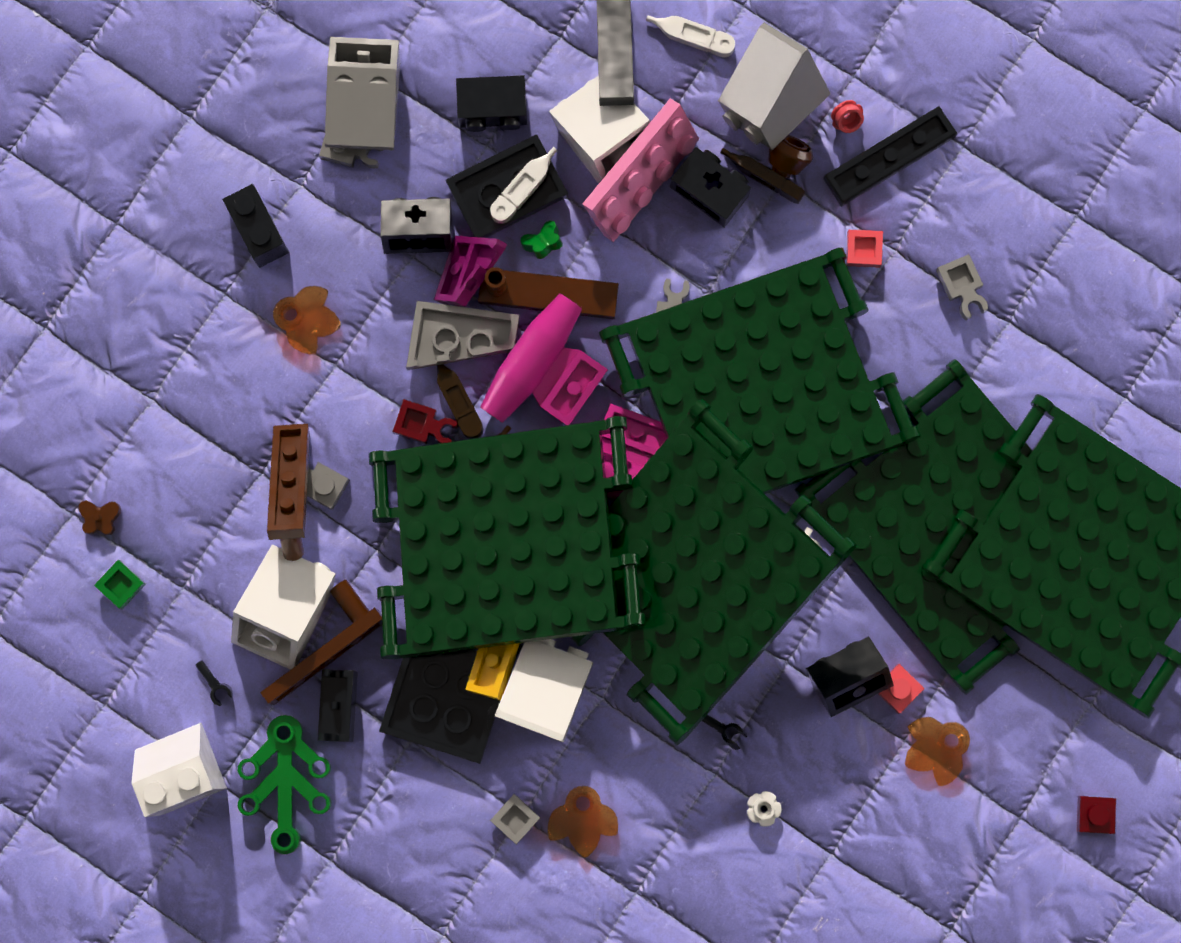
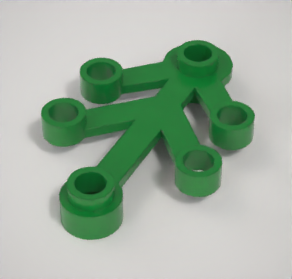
[238,715,331,854]

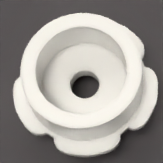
[747,791,782,827]

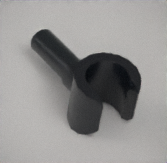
[195,660,232,706]
[702,714,747,750]

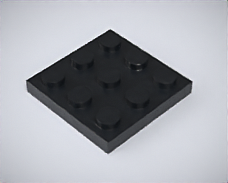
[379,649,500,764]

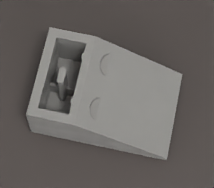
[325,37,401,150]

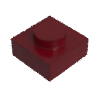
[1077,796,1116,834]

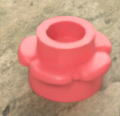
[831,100,864,133]

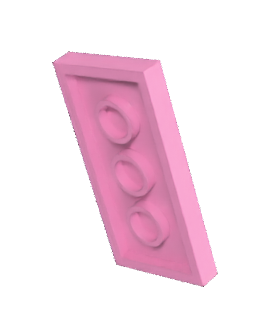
[582,98,699,242]

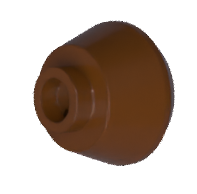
[768,135,813,178]

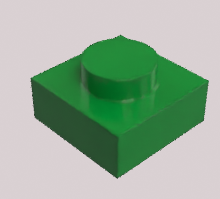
[94,560,146,610]

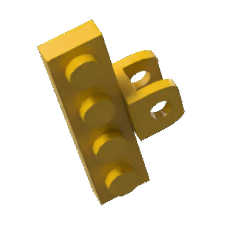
[465,643,520,701]

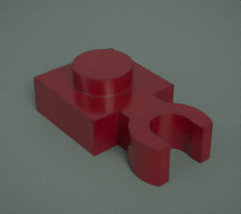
[392,399,458,444]

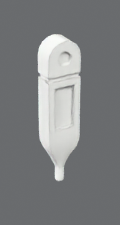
[646,15,735,58]
[490,147,557,224]

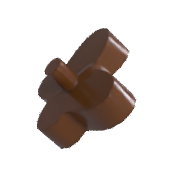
[79,500,121,535]

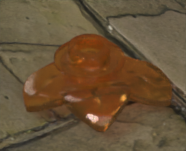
[273,286,341,354]
[905,717,970,786]
[548,786,618,858]

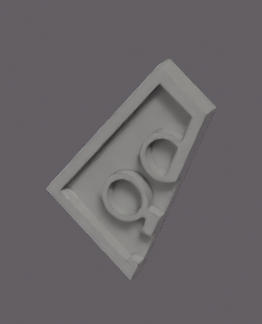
[406,301,520,370]

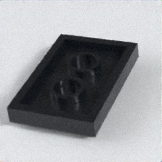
[445,134,568,238]

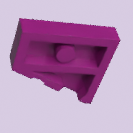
[434,236,507,307]

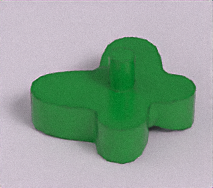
[520,220,563,259]

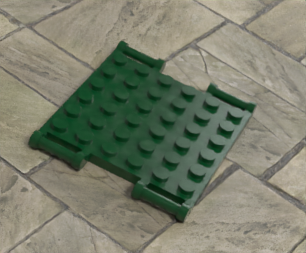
[599,247,921,494]
[795,359,1032,695]
[922,394,1181,719]
[571,399,857,746]
[369,416,646,659]

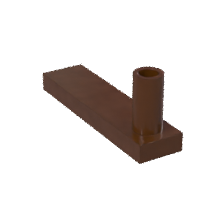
[478,267,619,320]
[267,424,310,561]
[260,580,382,705]

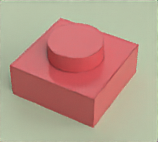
[846,229,883,268]
[878,664,925,714]

